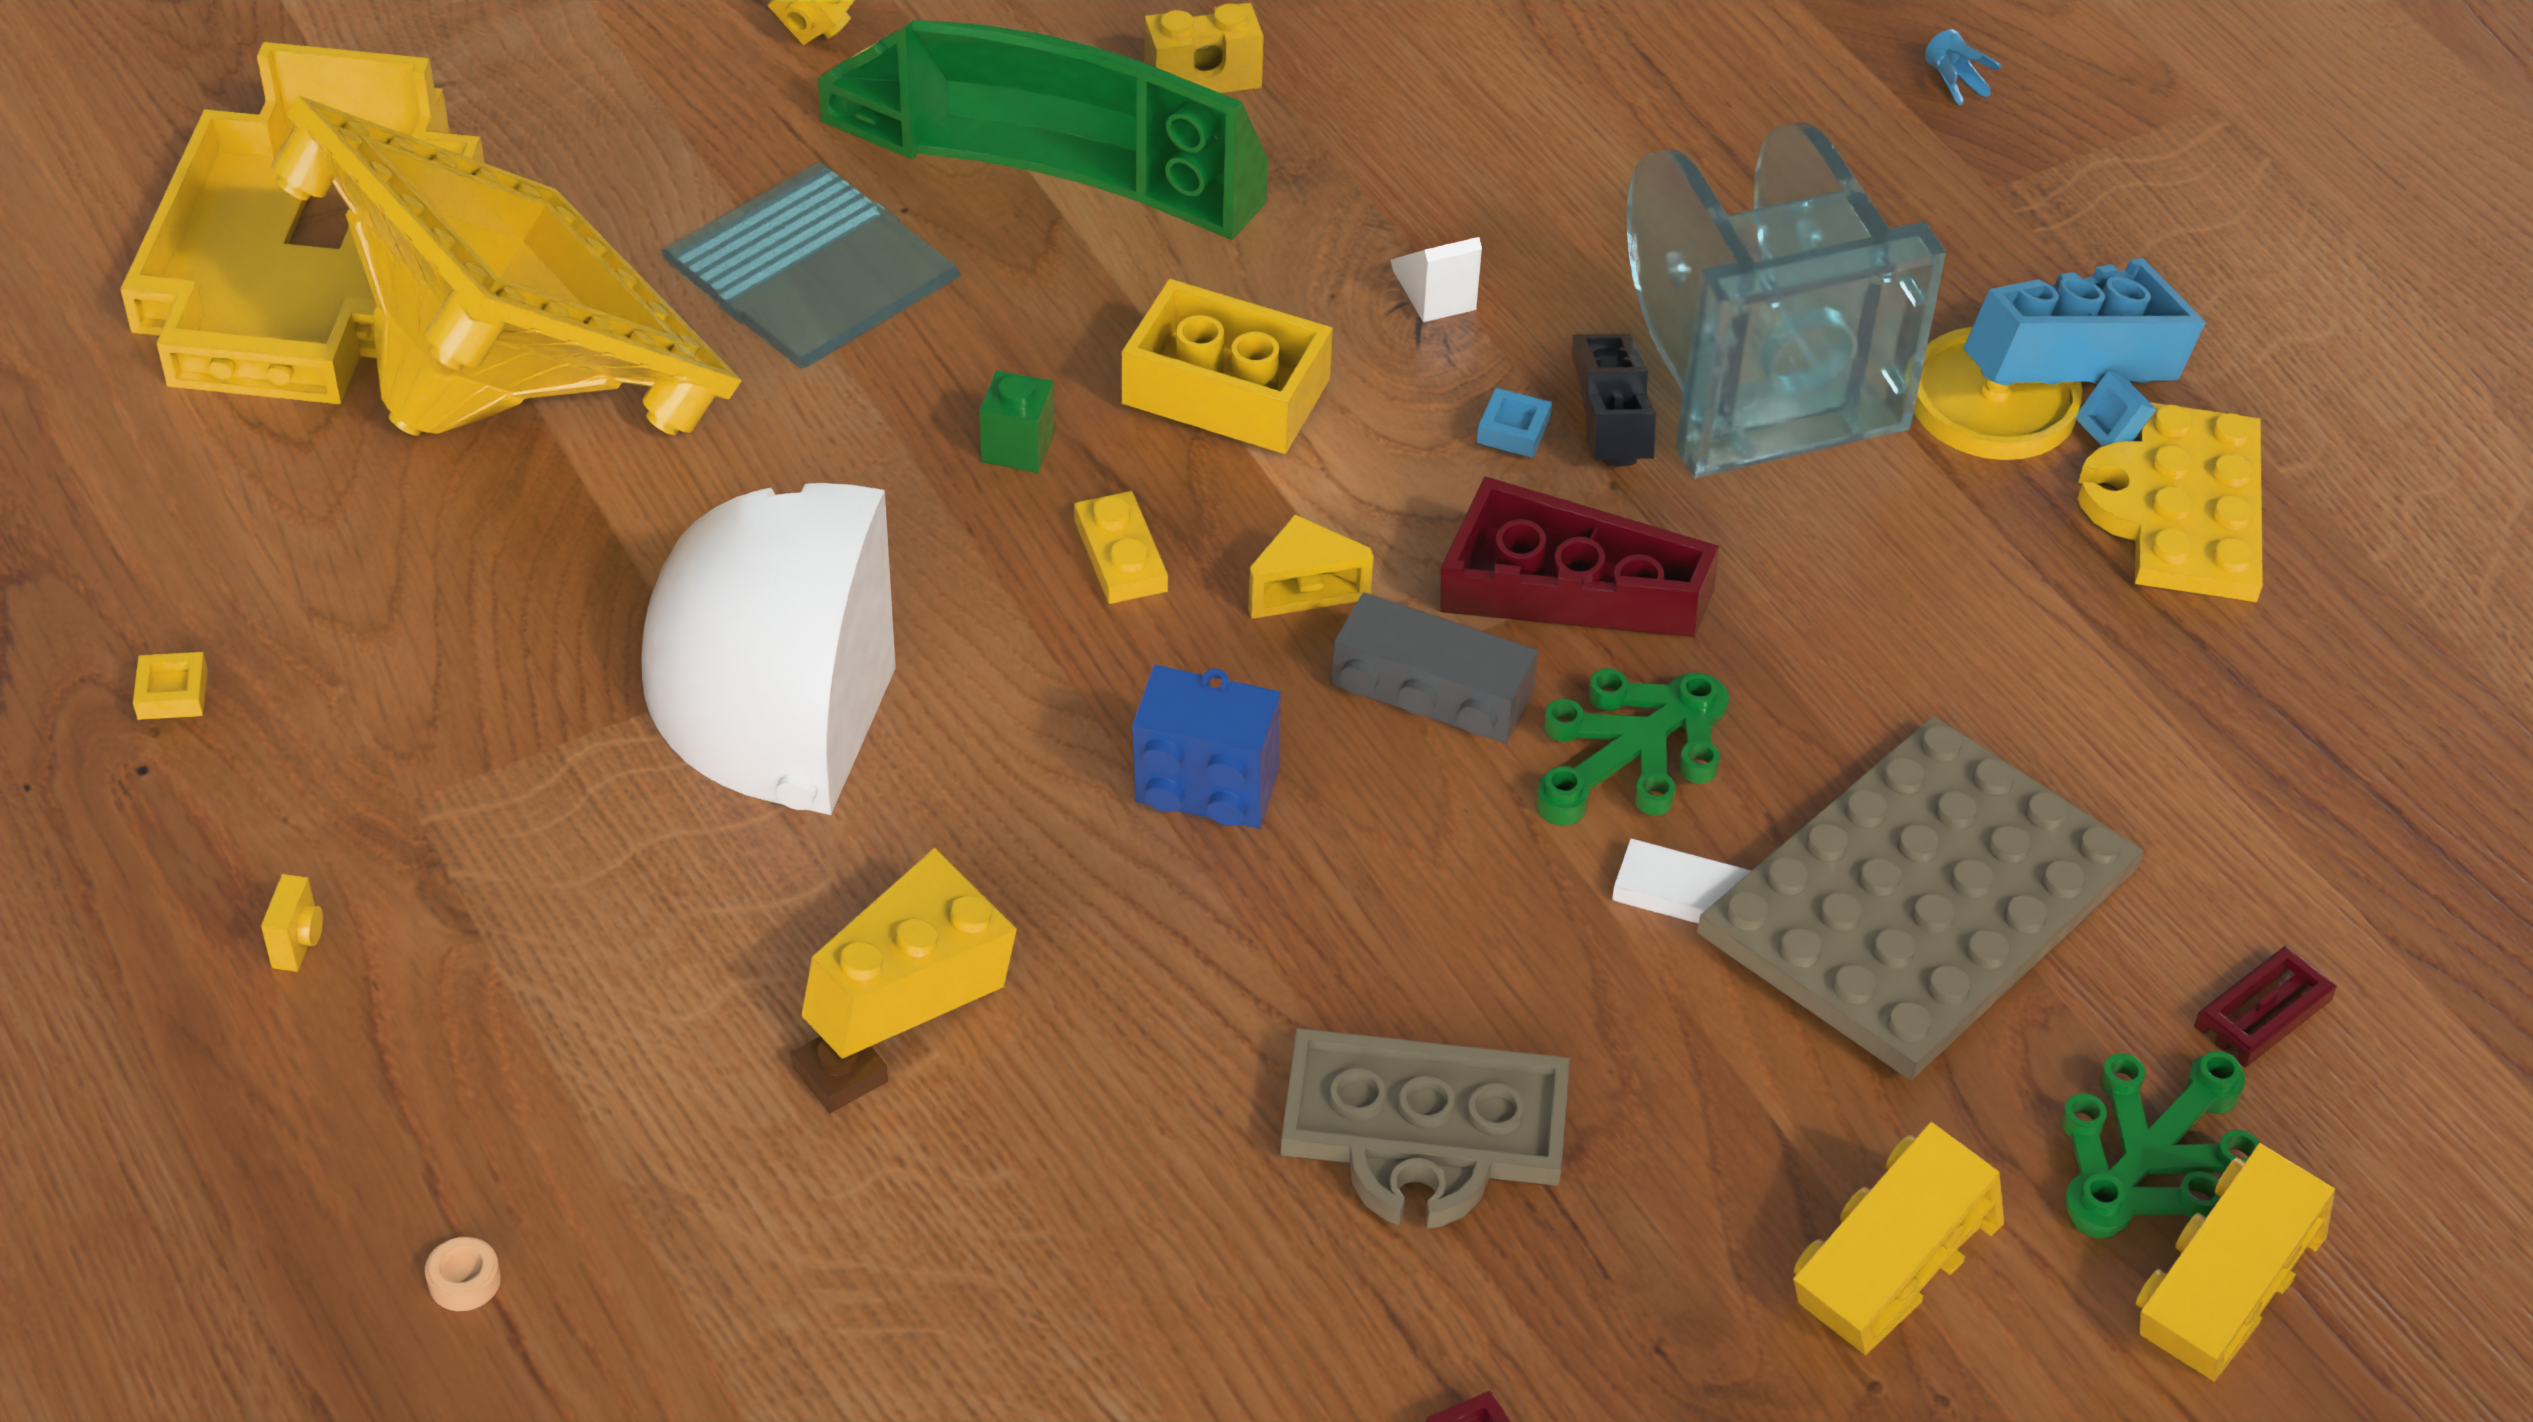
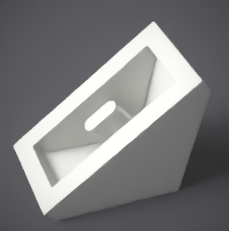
[1391,237,1482,322]

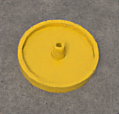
[1909,327,2083,460]

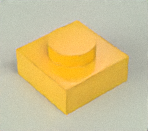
[133,652,208,720]
[261,874,323,972]

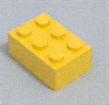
[1122,278,1333,454]

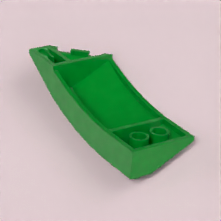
[818,20,1268,240]

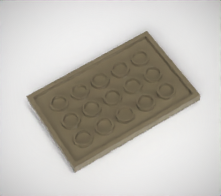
[1696,716,2145,1081]

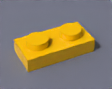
[1074,491,1168,604]

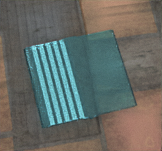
[660,162,961,369]

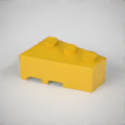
[801,848,1017,1059]
[1793,1121,2004,1356]
[2136,1143,2335,1382]

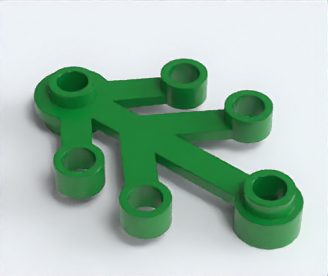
[1536,668,1729,826]
[2061,1051,2260,1238]

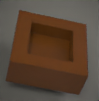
[791,1036,888,1114]

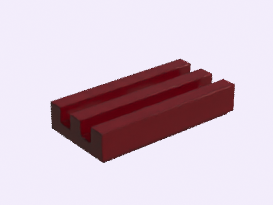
[2194,945,2337,1068]

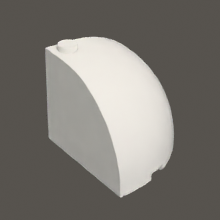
[641,483,896,815]

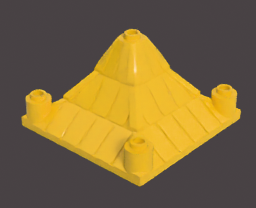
[272,95,742,436]

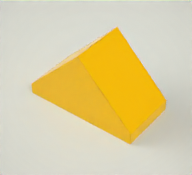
[1248,515,1374,619]

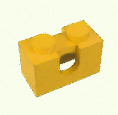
[1144,2,1264,93]

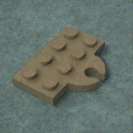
[1280,1028,1570,1229]

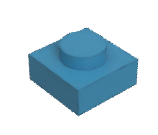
[2076,370,2156,446]
[1477,388,1552,458]

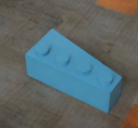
[1963,258,2206,385]

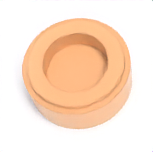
[425,1237,501,1311]

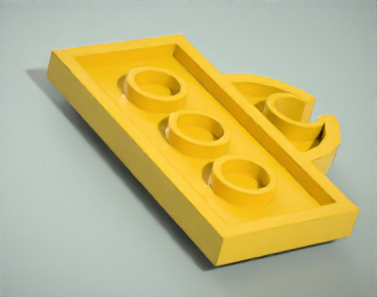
[2078,402,2263,602]

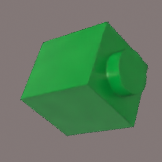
[979,370,1055,473]

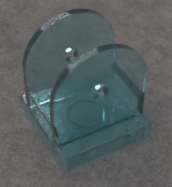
[1627,122,1946,479]

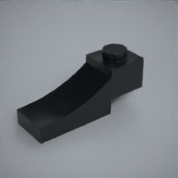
[1572,334,1656,466]

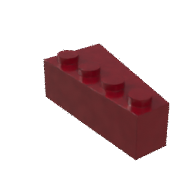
[1440,476,1719,637]

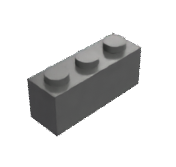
[1331,592,1539,744]

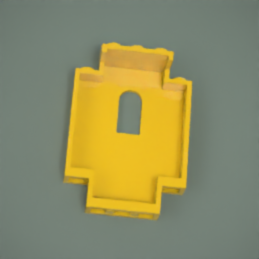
[120,42,485,404]

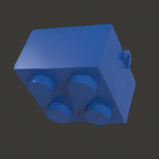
[1132,664,1281,829]

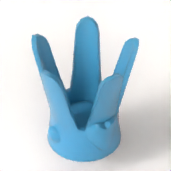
[1925,29,2002,106]

